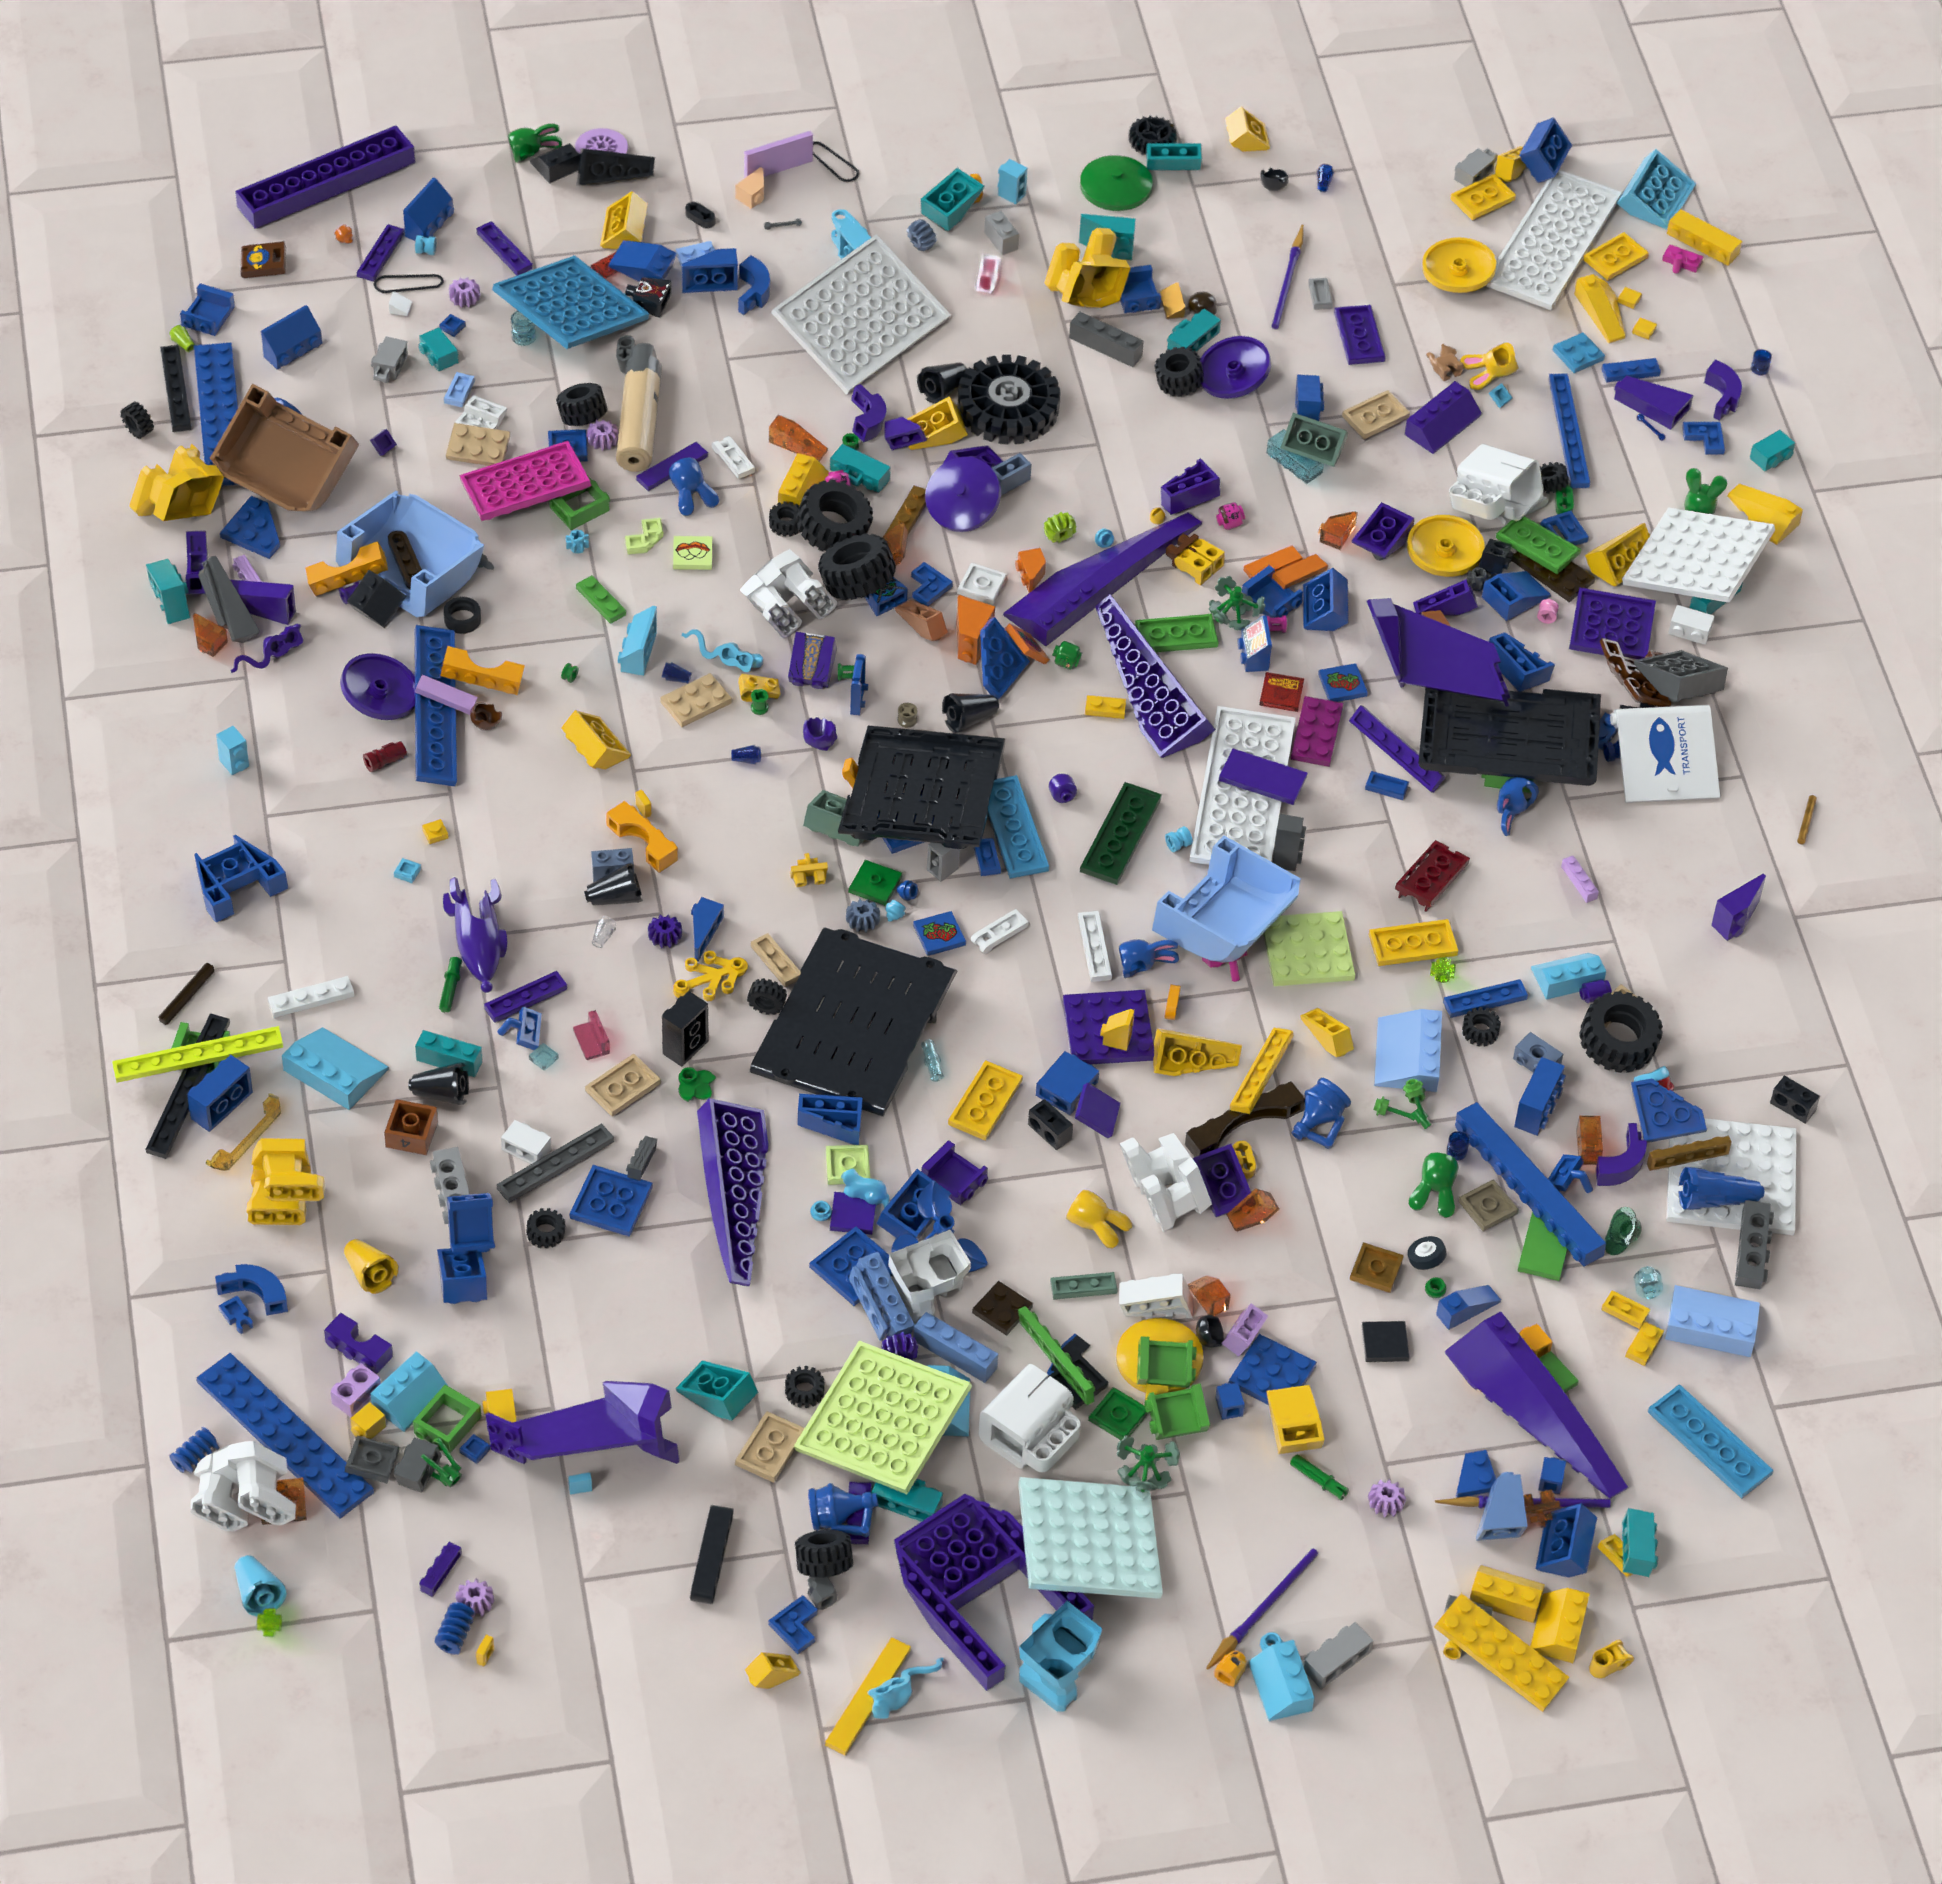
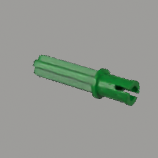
[439,957,463,1013]
[1290,1454,1349,1500]

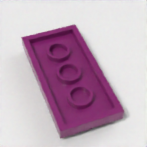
[1290,696,1343,767]

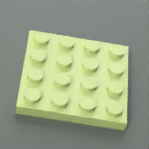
[1263,911,1355,986]

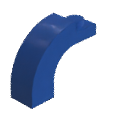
[738,255,770,315]
[215,1264,288,1316]

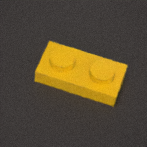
[1085,695,1126,719]
[1601,1290,1650,1329]
[1625,1322,1664,1366]
[1597,1534,1633,1578]

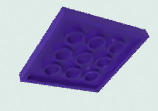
[1569,587,1656,660]
[1063,990,1154,1065]

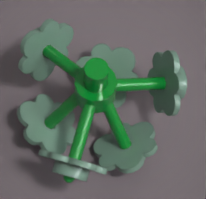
[1209,576,1265,630]
[1117,1435,1180,1492]

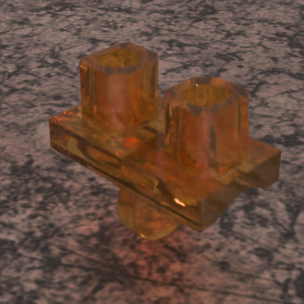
[1523,1490,1560,1528]

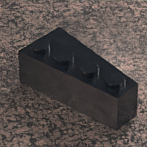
[577,148,655,185]

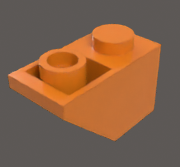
[1015,548,1046,593]

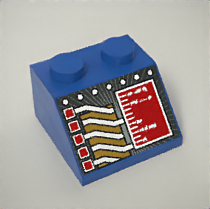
[1238,616,1272,672]

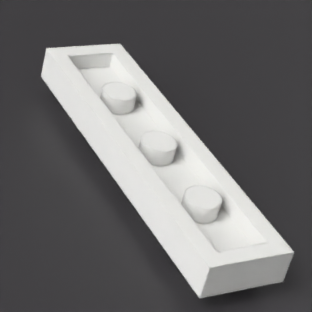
[1078,911,1112,982]
[268,976,354,1018]

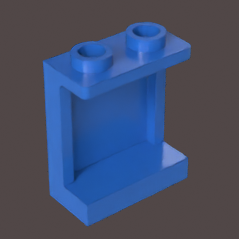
[1120,265,1161,314]
[180,283,235,336]
[1242,565,1303,618]
[1036,1051,1099,1115]
[447,1193,495,1255]

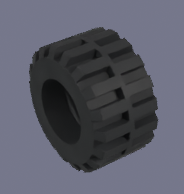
[1155,347,1204,397]
[556,383,608,426]
[795,1530,853,1577]

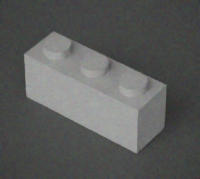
[1304,1622,1374,1689]

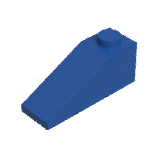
[691,897,724,961]
[1436,1285,1501,1330]

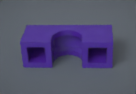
[324,1312,393,1374]

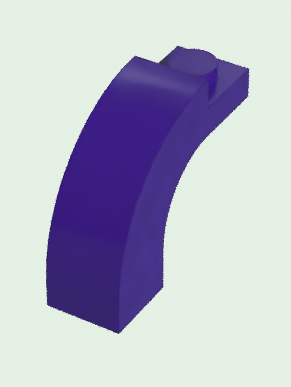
[1704,359,1742,421]
[851,384,887,442]
[186,531,208,594]
[1595,1123,1647,1186]

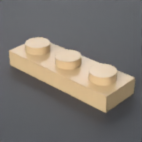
[751,933,801,987]

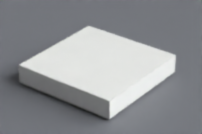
[957,563,1007,605]

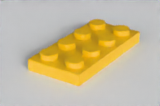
[1368,919,1458,966]
[948,1060,1023,1141]

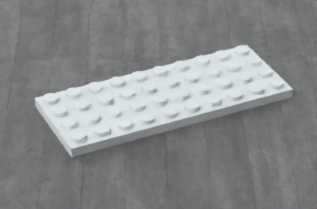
[1486,170,1622,310]
[1189,706,1296,865]

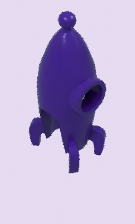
[443,877,507,993]

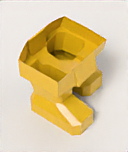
[1044,228,1131,308]
[129,444,224,521]
[246,1138,325,1225]

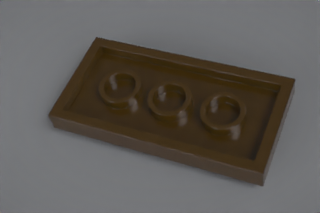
[1512,551,1595,602]

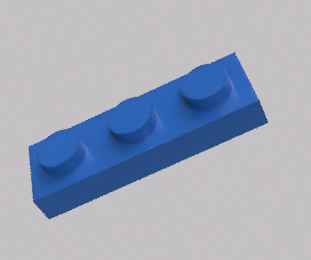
[1601,358,1661,383]

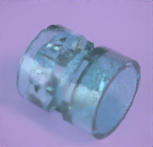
[511,311,536,346]

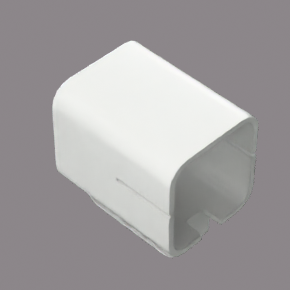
[1449,444,1543,521]
[979,1364,1080,1472]

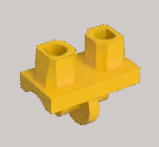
[790,853,828,887]

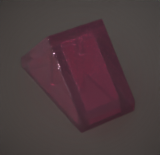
[974,254,1002,294]

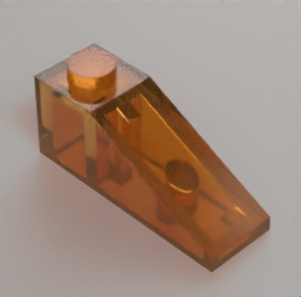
[769,415,828,462]

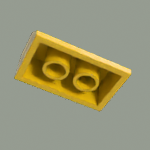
[600,191,648,249]
[778,453,829,506]
[561,710,631,770]
[1470,1565,1545,1623]
[1530,1588,1590,1663]

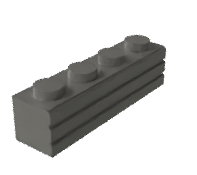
[626,1136,657,1180]

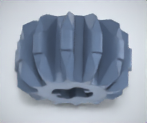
[907,219,937,251]
[846,898,880,933]

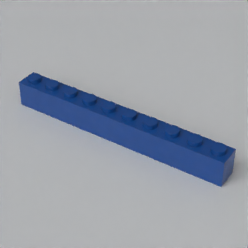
[1455,1102,1606,1267]

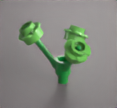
[1373,1079,1432,1129]

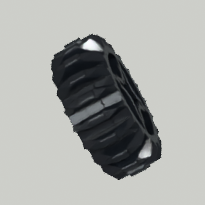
[1129,115,1177,155]

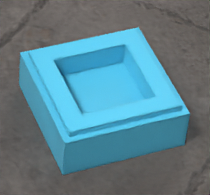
[394,858,421,883]
[568,1473,592,1495]

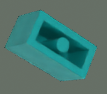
[418,327,458,371]
[1750,430,1795,471]

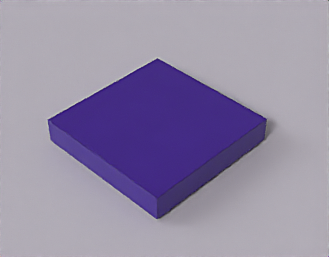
[1075,1082,1120,1139]
[830,1192,876,1235]

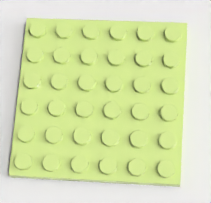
[794,1341,972,1494]

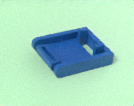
[850,654,868,716]

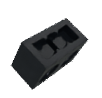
[1479,539,1514,574]
[1770,1075,1820,1124]
[1028,1099,1073,1150]

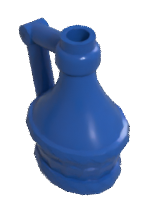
[1291,1078,1351,1149]
[808,1483,878,1537]

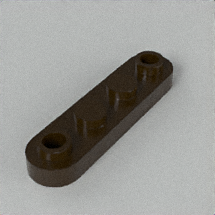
[388,531,422,589]

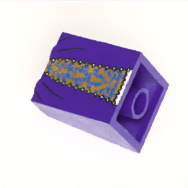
[788,632,837,689]

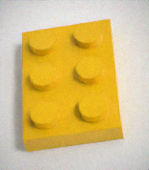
[1450,174,1516,220]
[1583,232,1649,281]

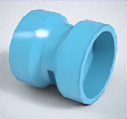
[415,235,436,255]
[1165,826,1193,852]

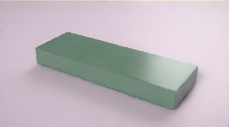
[1050,1272,1117,1300]

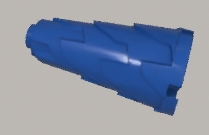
[1678,1167,1765,1210]

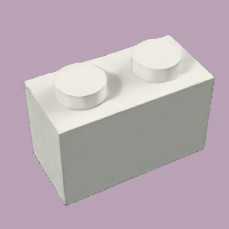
[1668,605,1714,645]
[501,1120,551,1164]

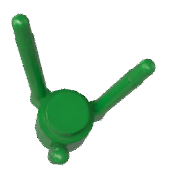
[421,1438,462,1487]

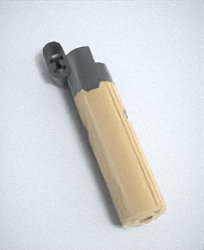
[616,335,662,472]

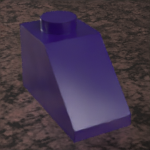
[885,417,927,450]

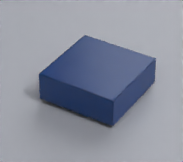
[439,314,466,337]
[459,1434,491,1464]

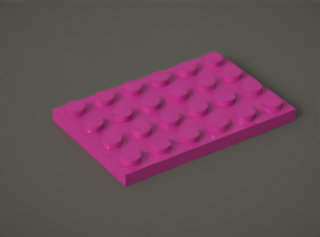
[459,441,591,521]

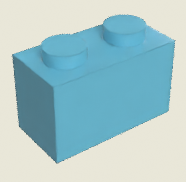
[997,159,1028,204]
[216,726,249,775]

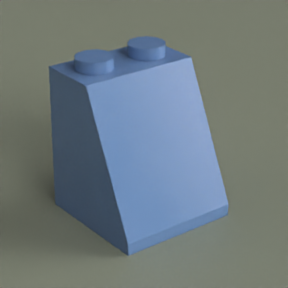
[1476,1472,1527,1541]

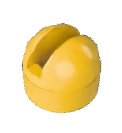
[1150,507,1165,524]
[1443,1640,1462,1660]

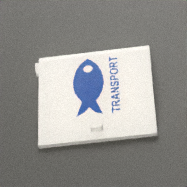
[1610,705,1720,803]

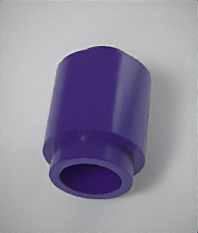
[1579,979,1612,1003]

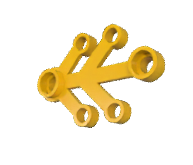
[673,950,748,1001]

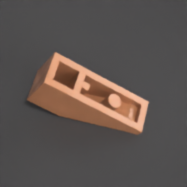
[895,600,948,641]

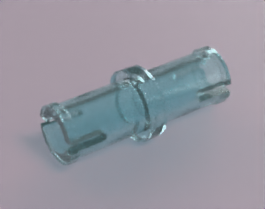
[921,1039,944,1081]

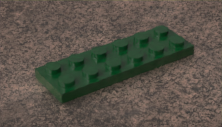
[1080,782,1162,885]

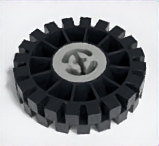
[957,354,1060,445]

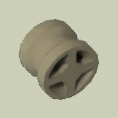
[897,703,917,728]

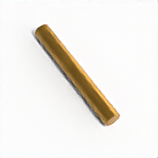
[1797,795,1817,844]

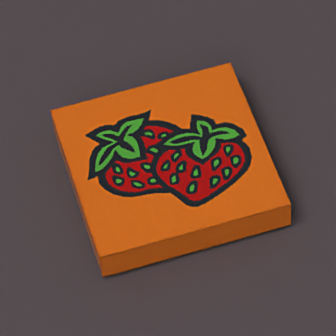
[1005,623,1050,664]

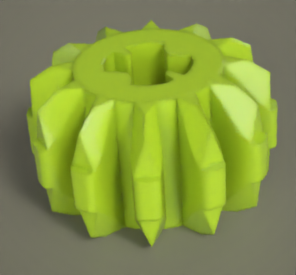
[1044,512,1077,543]

